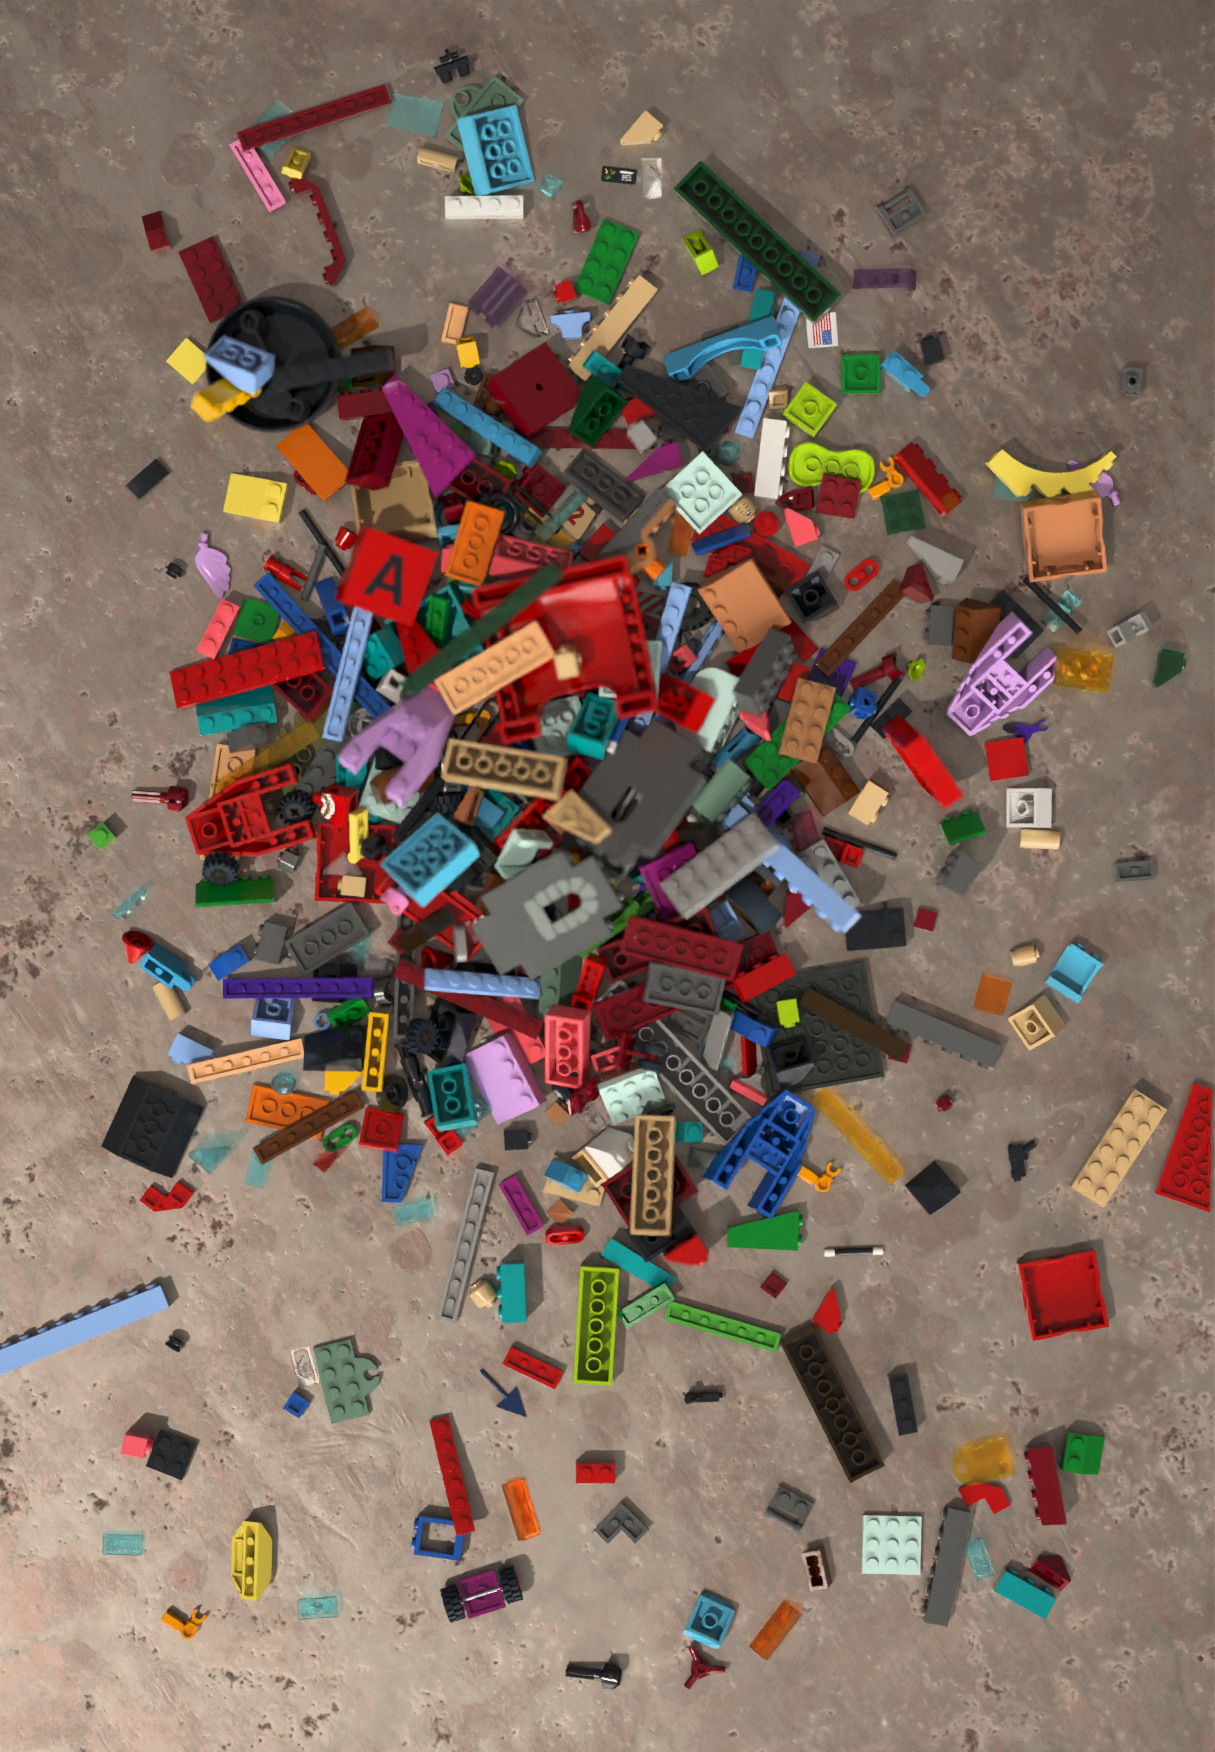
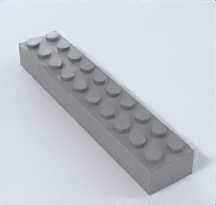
[594,980,753,1146]

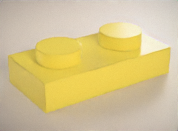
[282,147,311,179]

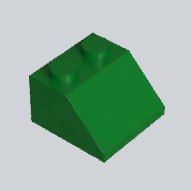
[939,809,987,846]
[1059,1429,1105,1475]

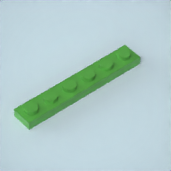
[664,1301,781,1352]

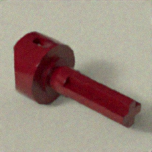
[849,652,906,691]
[131,786,189,812]

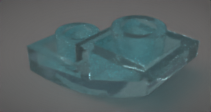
[1041,589,1082,633]
[454,1096,493,1139]

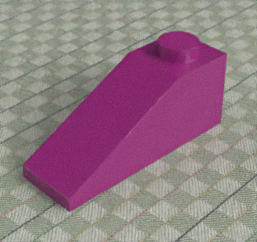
[626,440,684,483]

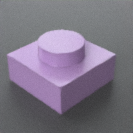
[430,368,455,394]

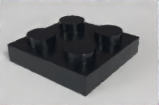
[146,1429,197,1480]

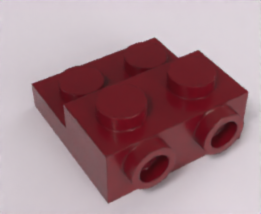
[509,463,566,518]

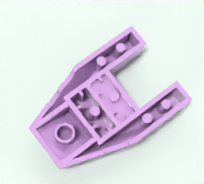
[945,611,1067,736]
[339,685,456,807]

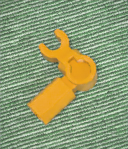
[867,457,904,500]
[454,710,491,739]
[797,1162,841,1192]
[160,1608,206,1639]

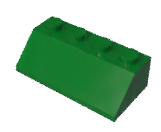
[195,875,277,907]

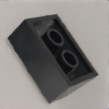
[427,997,477,1067]

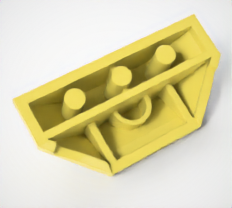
[231,1520,272,1601]

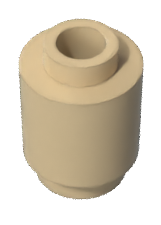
[1010,944,1040,967]

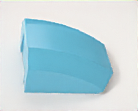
[683,1592,736,1649]

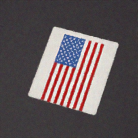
[806,312,838,348]

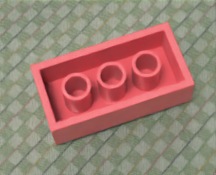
[545,1004,590,1089]

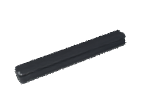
[392,776,446,842]

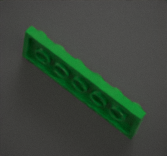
[742,681,851,791]

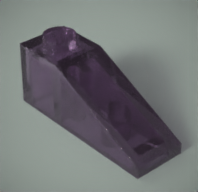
[853,268,917,291]

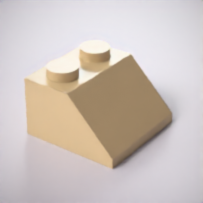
[1007,994,1066,1050]

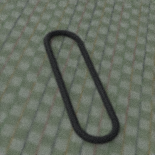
[510,485,560,534]
[459,699,500,744]

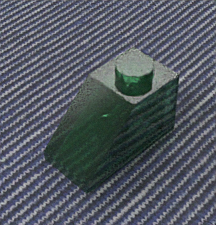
[1152,649,1187,688]

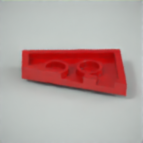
[396,618,445,675]

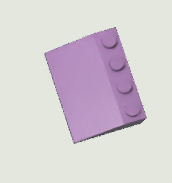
[463,1031,547,1125]

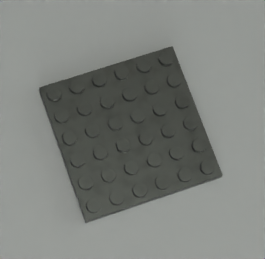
[752,962,884,1097]

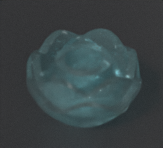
[716,441,740,466]
[271,1072,296,1095]

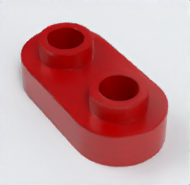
[844,559,879,591]
[545,1225,584,1246]

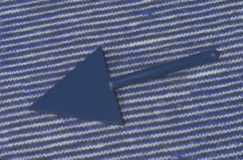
[480,1369,526,1417]

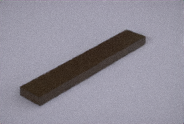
[798,987,910,1061]

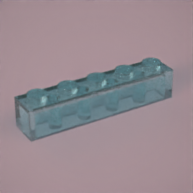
[535,488,588,542]

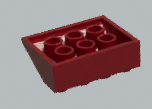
[602,1154,699,1229]

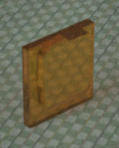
[973,975,1012,1016]

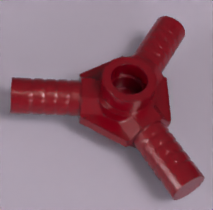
[684,1644,725,1690]

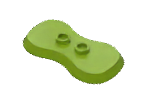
[789,442,875,493]

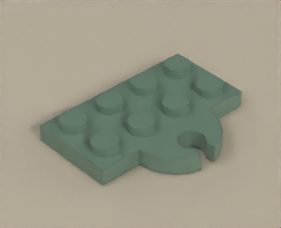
[444,75,524,153]
[313,1338,380,1424]

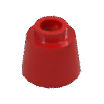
[335,526,357,551]

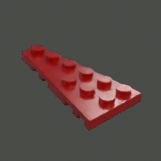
[1154,1083,1212,1212]

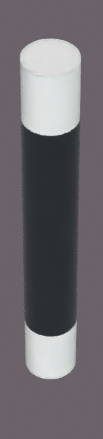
[824,1247,883,1257]

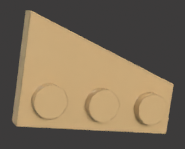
[543,790,611,844]
[544,1154,604,1207]

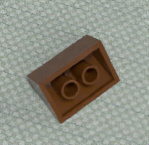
[952,597,1002,663]
[791,744,860,817]
[369,765,435,805]

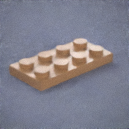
[778,678,836,764]

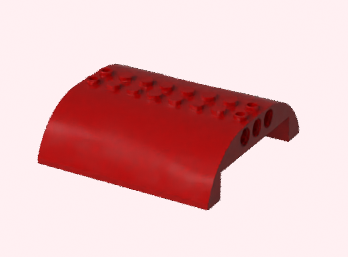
[472,555,658,744]

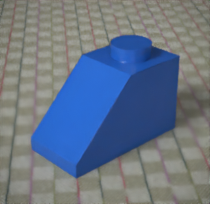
[208,944,251,981]

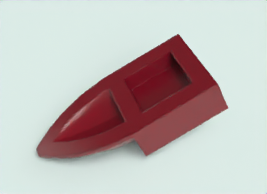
[775,488,815,511]

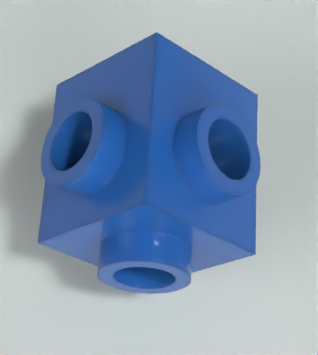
[848,687,878,719]

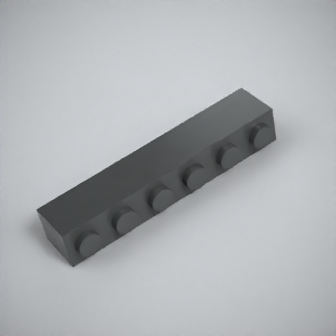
[885,1001,1003,1070]
[921,1505,971,1627]

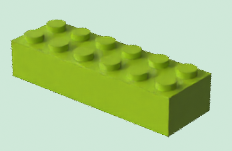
[573,1264,619,1386]

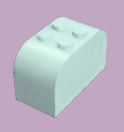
[675,668,739,755]

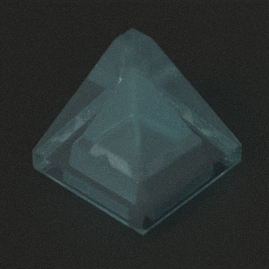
[536,174,563,201]

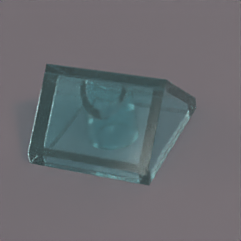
[188,1146,231,1174]

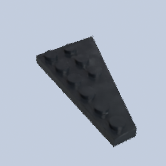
[615,364,743,454]

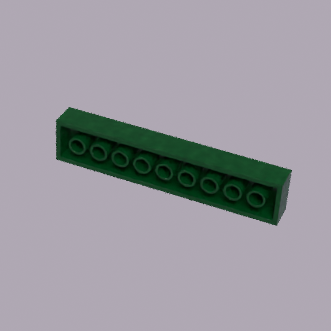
[673,160,842,326]

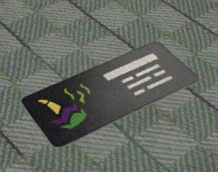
[601,166,637,185]

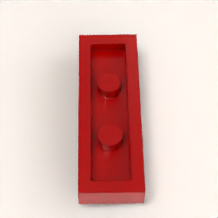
[502,1346,563,1389]

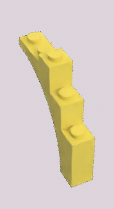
[985,449,1116,498]

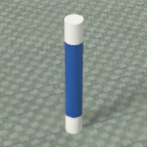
[607,717,630,754]

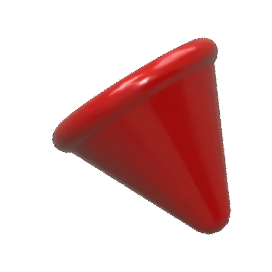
[122,931,154,964]
[421,946,454,970]

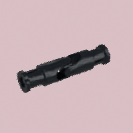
[394,1041,434,1118]

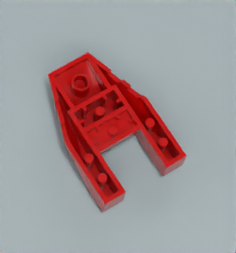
[185,763,317,856]

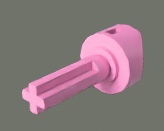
[380,885,409,916]

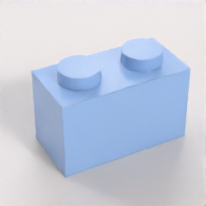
[168,1033,215,1064]

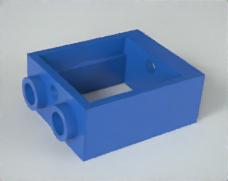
[411,1513,464,1561]

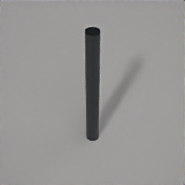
[298,509,345,578]
[1022,576,1082,635]
[851,678,902,744]
[822,827,897,860]

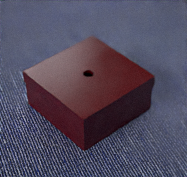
[486,342,581,440]

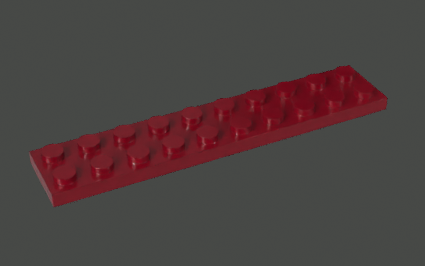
[592,930,778,1041]

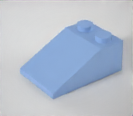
[204,335,275,394]

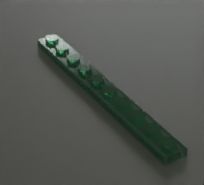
[400,560,565,698]

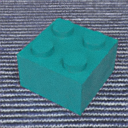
[362,625,405,682]

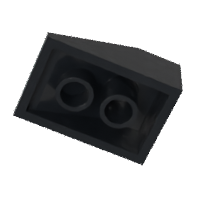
[845,907,906,951]
[303,1026,363,1072]
[625,1205,695,1263]

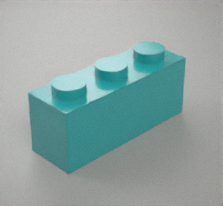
[992,1568,1056,1619]

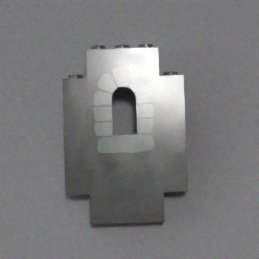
[471,847,625,980]

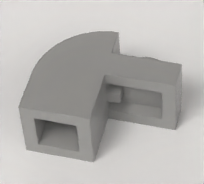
[1106,611,1154,648]

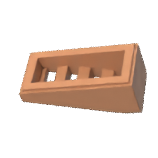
[452,786,484,828]

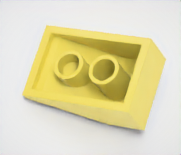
[223,473,288,524]

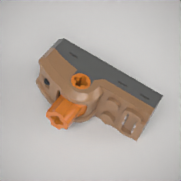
[591,488,677,581]

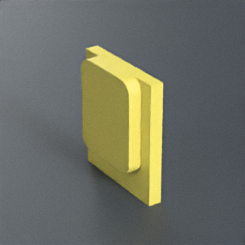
[166,338,206,384]

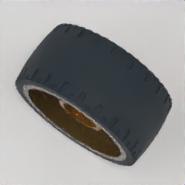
[724,876,782,936]

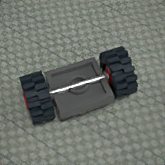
[430,731,465,812]

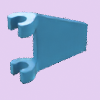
[444,785,506,829]

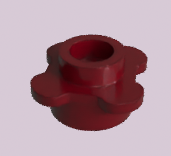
[935,1095,954,1112]

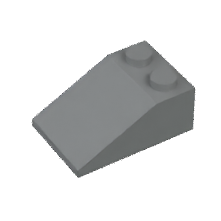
[906,536,964,586]

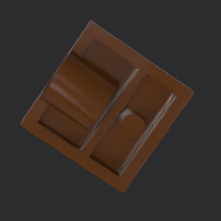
[473,372,509,422]

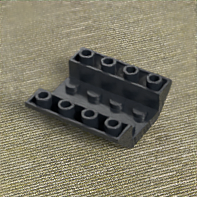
[101,1075,204,1178]

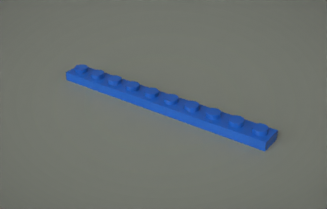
[253,572,390,719]

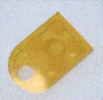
[952,1437,1015,1486]

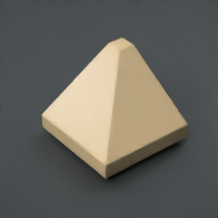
[768,385,788,409]

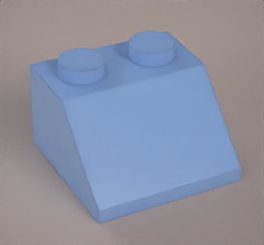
[251,998,296,1041]

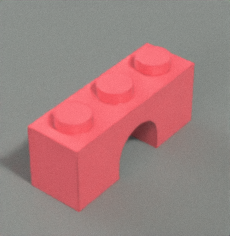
[196,598,241,660]

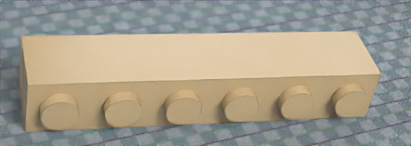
[566,275,658,383]

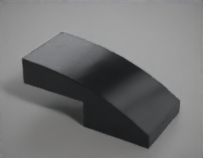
[125,459,169,501]

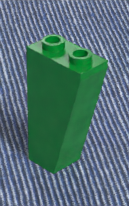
[727,1210,803,1251]

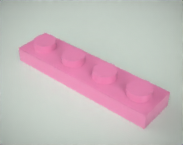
[229,139,286,213]

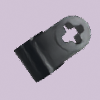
[375,748,406,770]

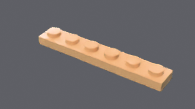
[186,1037,304,1084]

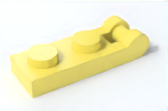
[348,807,369,863]

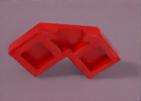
[704,543,752,577]
[139,1181,194,1212]
[958,1480,1011,1514]

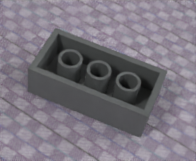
[732,628,797,718]
[935,852,982,898]

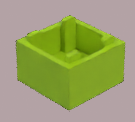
[782,382,837,438]

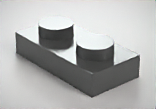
[1114,860,1155,883]

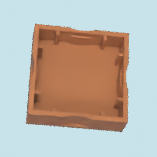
[1020,491,1107,582]

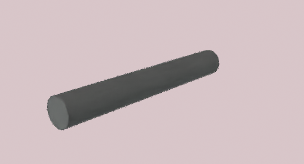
[300,543,327,601]

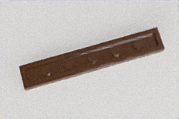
[814,579,905,677]
[253,1090,364,1165]

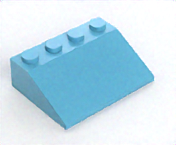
[457,105,535,196]
[380,812,480,907]

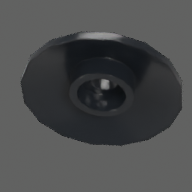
[376,1075,408,1113]

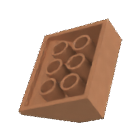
[698,558,792,653]

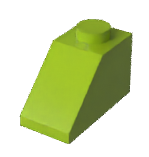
[682,229,719,275]

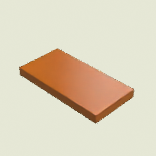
[276,424,348,502]
[445,500,505,587]
[245,1084,330,1138]

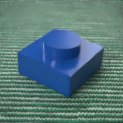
[283,1391,310,1418]

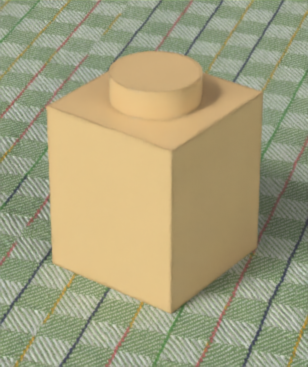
[338,875,367,897]

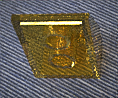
[1053,646,1114,695]

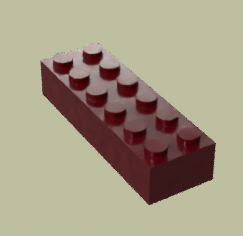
[596,905,719,984]

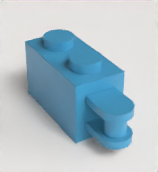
[880,350,930,397]
[139,943,196,991]

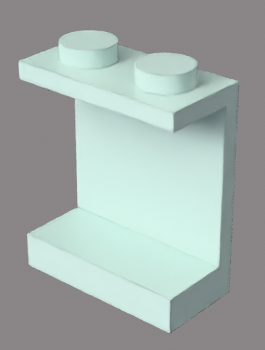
[495,829,554,879]

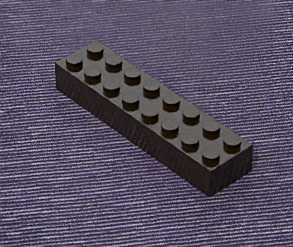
[780,1324,885,1483]

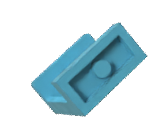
[1044,942,1103,1003]

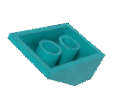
[567,692,620,760]

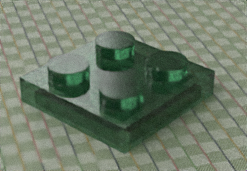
[880,489,926,535]

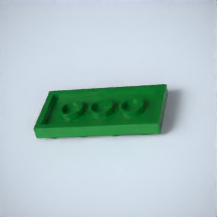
[574,218,640,306]

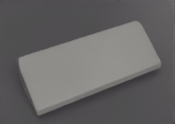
[701,1009,734,1070]

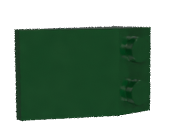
[568,375,629,448]

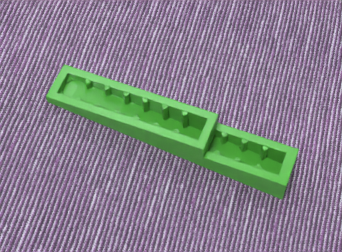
[577,888,655,958]

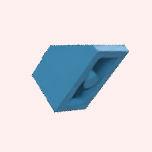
[544,1159,588,1195]

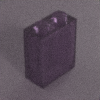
[468,266,528,329]

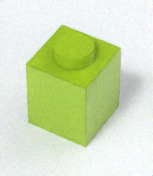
[776,998,800,1028]

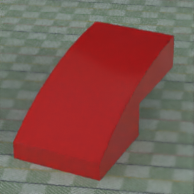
[824,836,864,868]
[424,1115,463,1155]

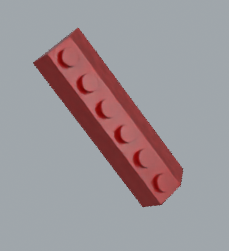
[493,756,592,851]

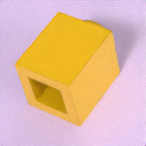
[455,336,480,368]

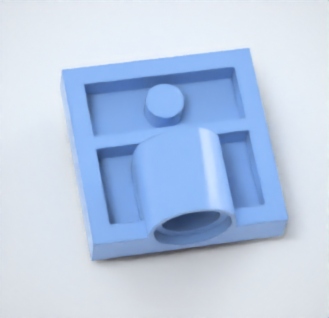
[709,900,747,941]

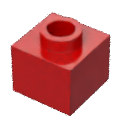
[553,279,577,305]

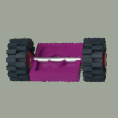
[440,1566,523,1623]

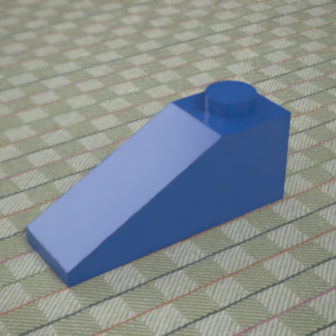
[730,1008,779,1047]

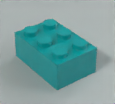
[427,1064,478,1132]
[497,1260,527,1324]

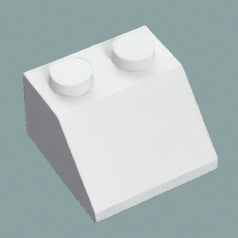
[1006,788,1052,828]
[585,1127,634,1178]

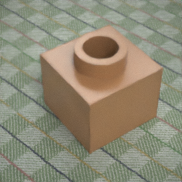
[545,1101,570,1126]

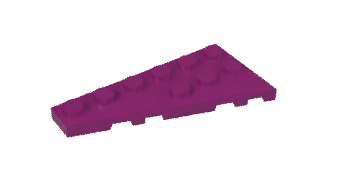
[382,374,477,497]

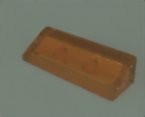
[331,306,379,350]
[502,1478,541,1541]
[749,1600,802,1660]

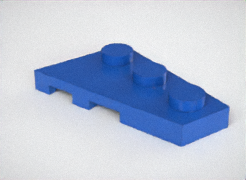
[381,1144,423,1203]

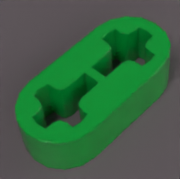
[323,1124,357,1152]

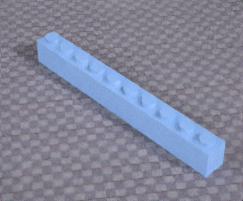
[719,804,860,933]
[0,1282,171,1375]

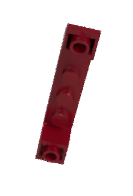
[288,177,346,288]

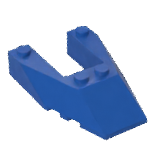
[703,1089,816,1219]

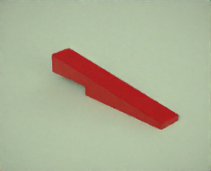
[570,952,608,1015]

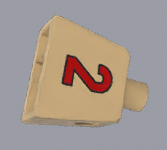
[551,495,596,541]

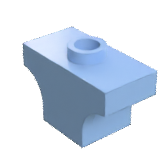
[551,310,590,340]

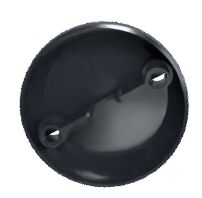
[206,296,341,434]

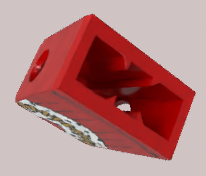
[313,784,359,829]

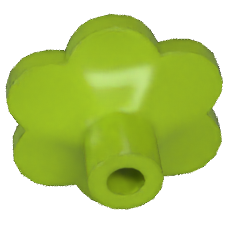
[458,173,475,194]
[494,460,517,480]
[906,657,926,681]

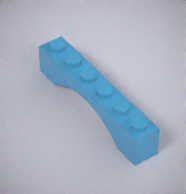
[664,316,783,383]
[432,387,542,469]

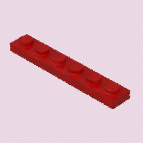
[429,1417,475,1536]

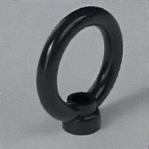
[474,491,520,536]

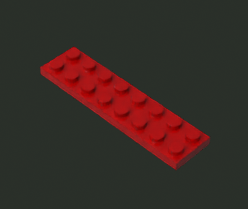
[169,631,326,710]

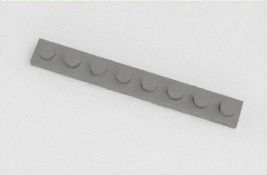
[437,1167,494,1323]

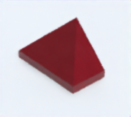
[1029,1555,1071,1591]

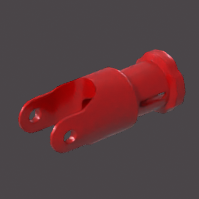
[263,554,307,591]

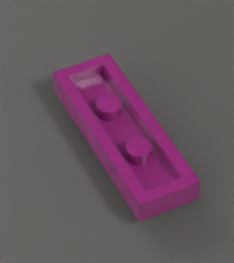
[499,1175,544,1236]

